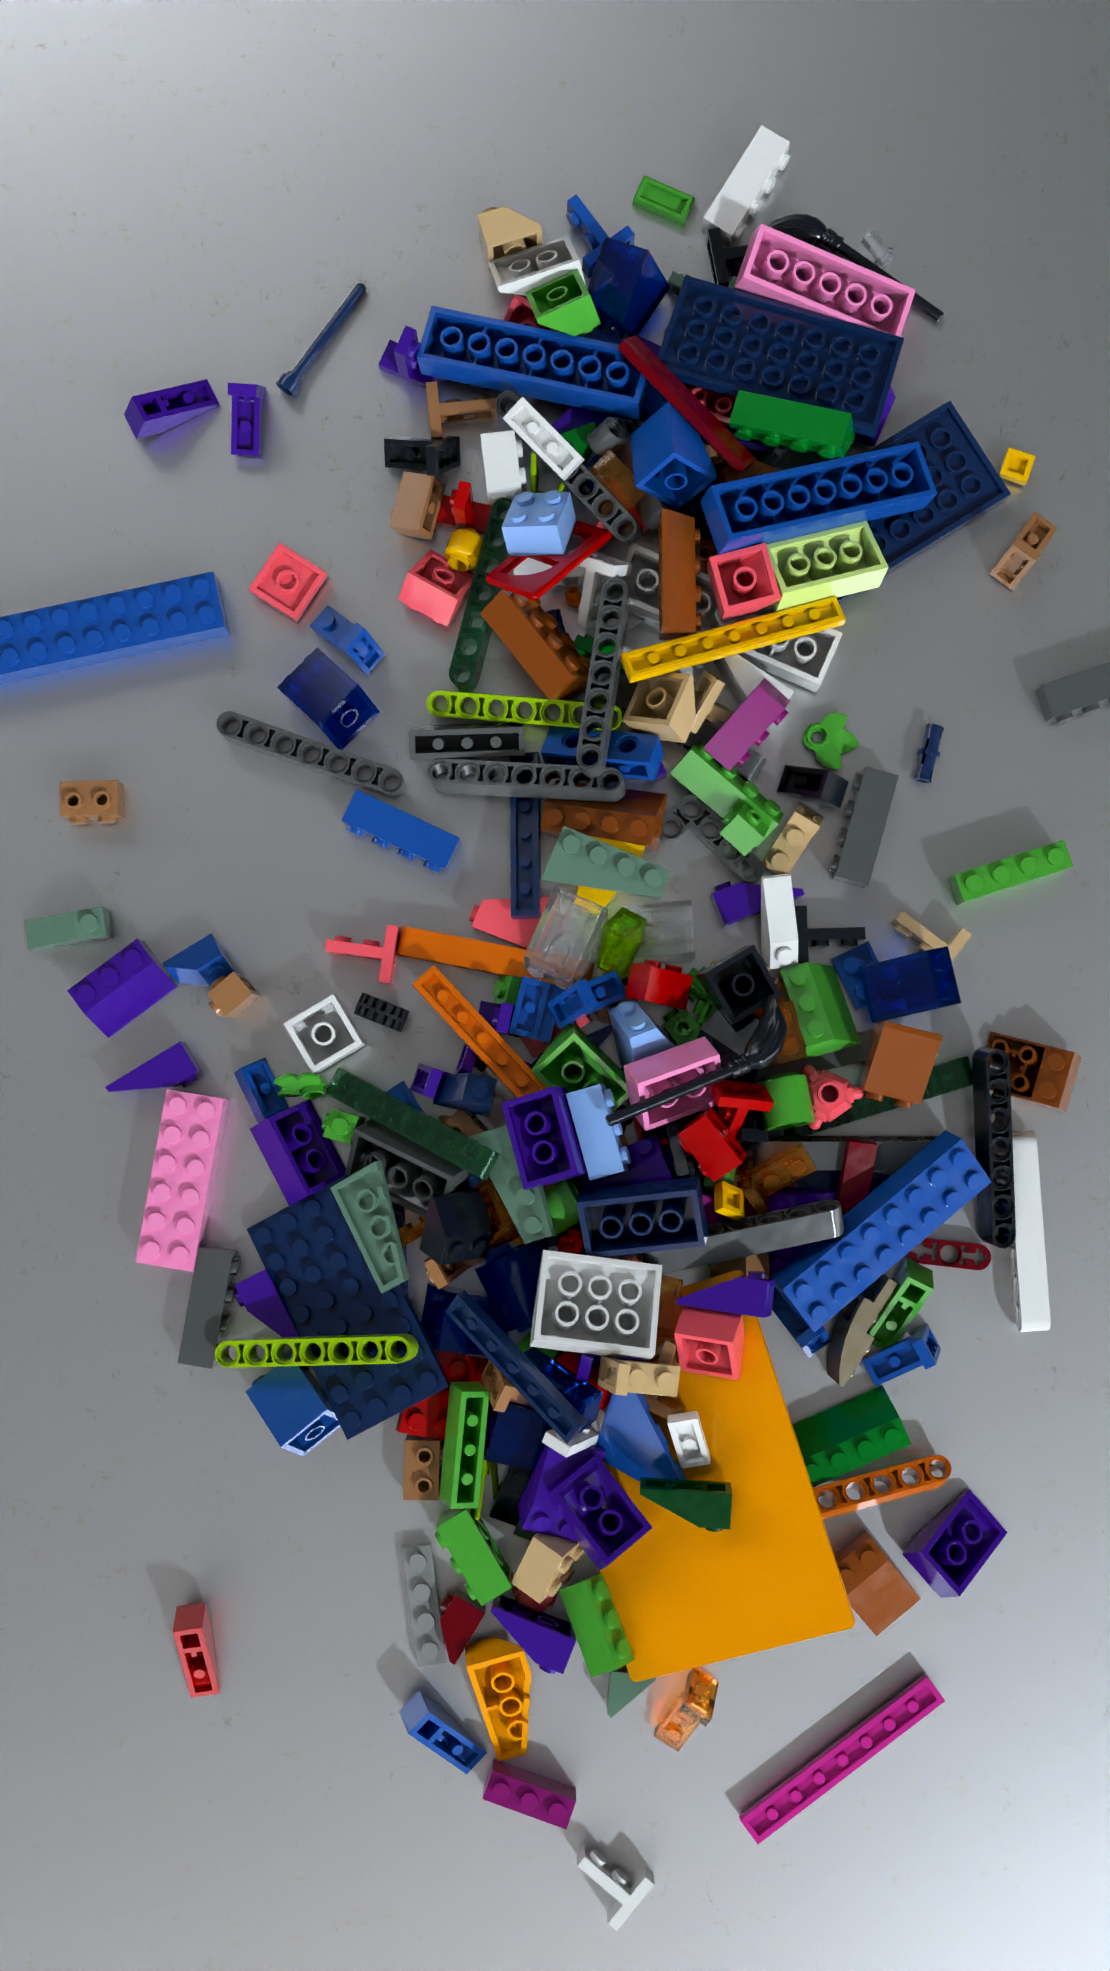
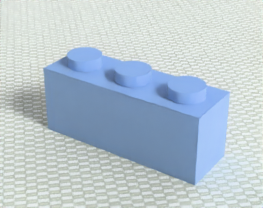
[566,1084,631,1181]

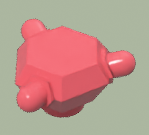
[802,1064,864,1130]

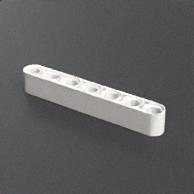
[1010,1130,1051,1332]

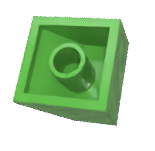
[525,269,601,336]

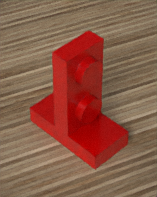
[436,481,496,536]
[708,1080,774,1139]

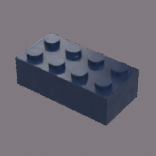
[576,1176,708,1257]

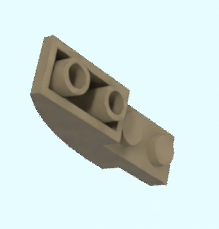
[827,1274,898,1387]

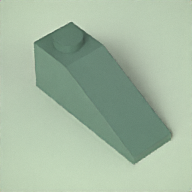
[24,907,114,950]

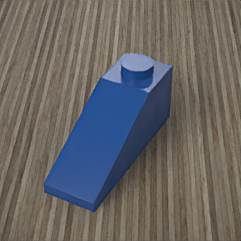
[399,1690,487,1774]

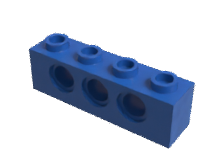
[540,726,664,781]

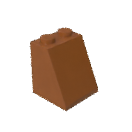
[860,1021,943,1109]

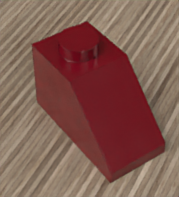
[439,1588,486,1665]

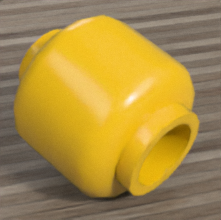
[444,528,485,572]

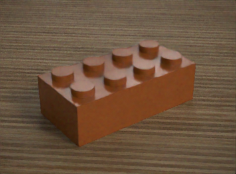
[480,589,590,700]

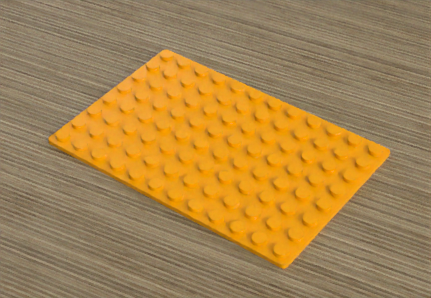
[545,1270,856,1682]

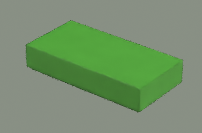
[632,175,695,226]

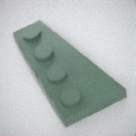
[541,826,672,899]
[469,1125,556,1244]
[330,1160,410,1293]

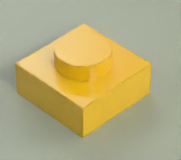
[999,447,1035,486]
[714,1181,745,1221]

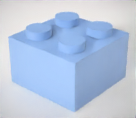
[501,490,577,556]

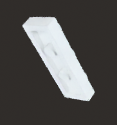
[503,396,585,481]

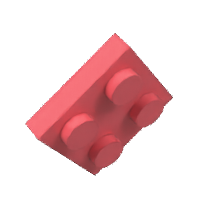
[248,543,328,622]

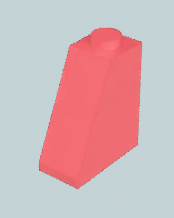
[469,897,557,951]

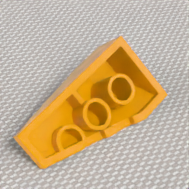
[465,1637,531,1762]

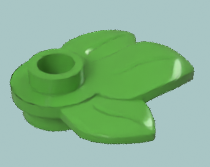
[803,713,859,770]
[274,1073,328,1100]

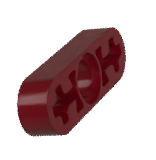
[906,1237,991,1270]

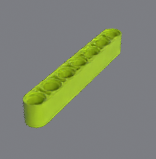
[426,690,625,730]
[215,1334,419,1368]

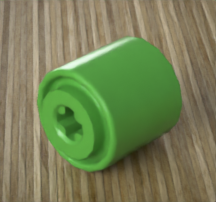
[756,1072,816,1132]
[543,1177,582,1239]

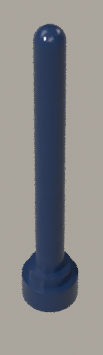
[276,283,366,397]

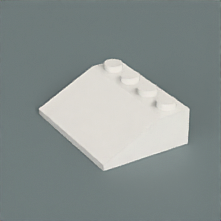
[530,1250,662,1361]

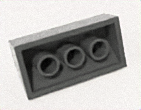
[345,1117,471,1218]

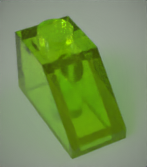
[597,907,647,980]

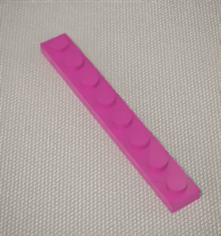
[739,1674,945,1844]

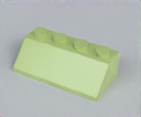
[766,521,889,612]

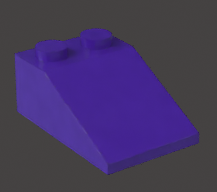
[517,1445,605,1542]
[549,1455,652,1571]
[902,1489,1008,1598]
[491,1594,576,1674]

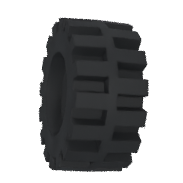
[354,992,410,1032]

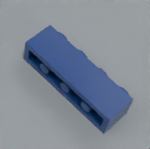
[342,789,461,873]

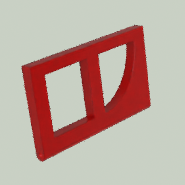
[486,520,612,601]

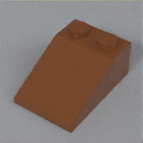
[834,1529,921,1636]

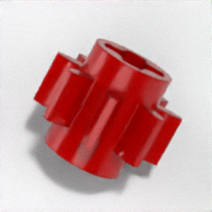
[557,1228,586,1255]

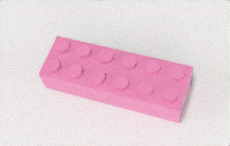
[734,223,916,337]
[135,1089,230,1272]

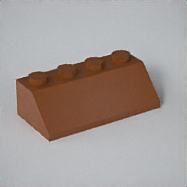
[658,509,701,640]
[540,780,667,851]

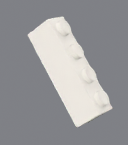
[701,125,791,248]

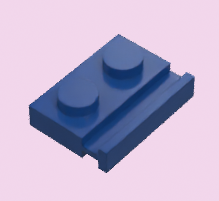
[830,941,894,1011]
[509,976,564,1043]

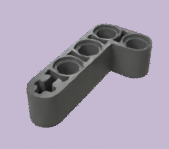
[587,417,677,530]
[660,794,764,884]

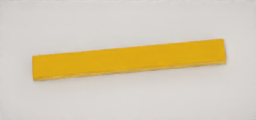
[620,596,846,683]

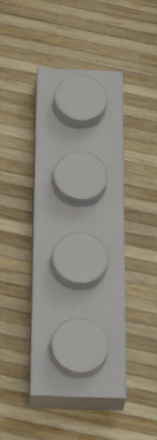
[402,1542,447,1667]

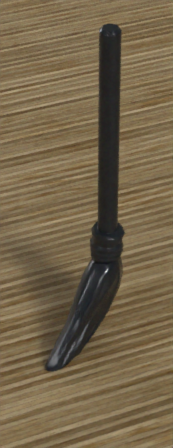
[768,214,944,322]
[605,994,787,1127]

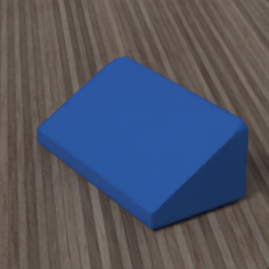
[234,1058,289,1123]

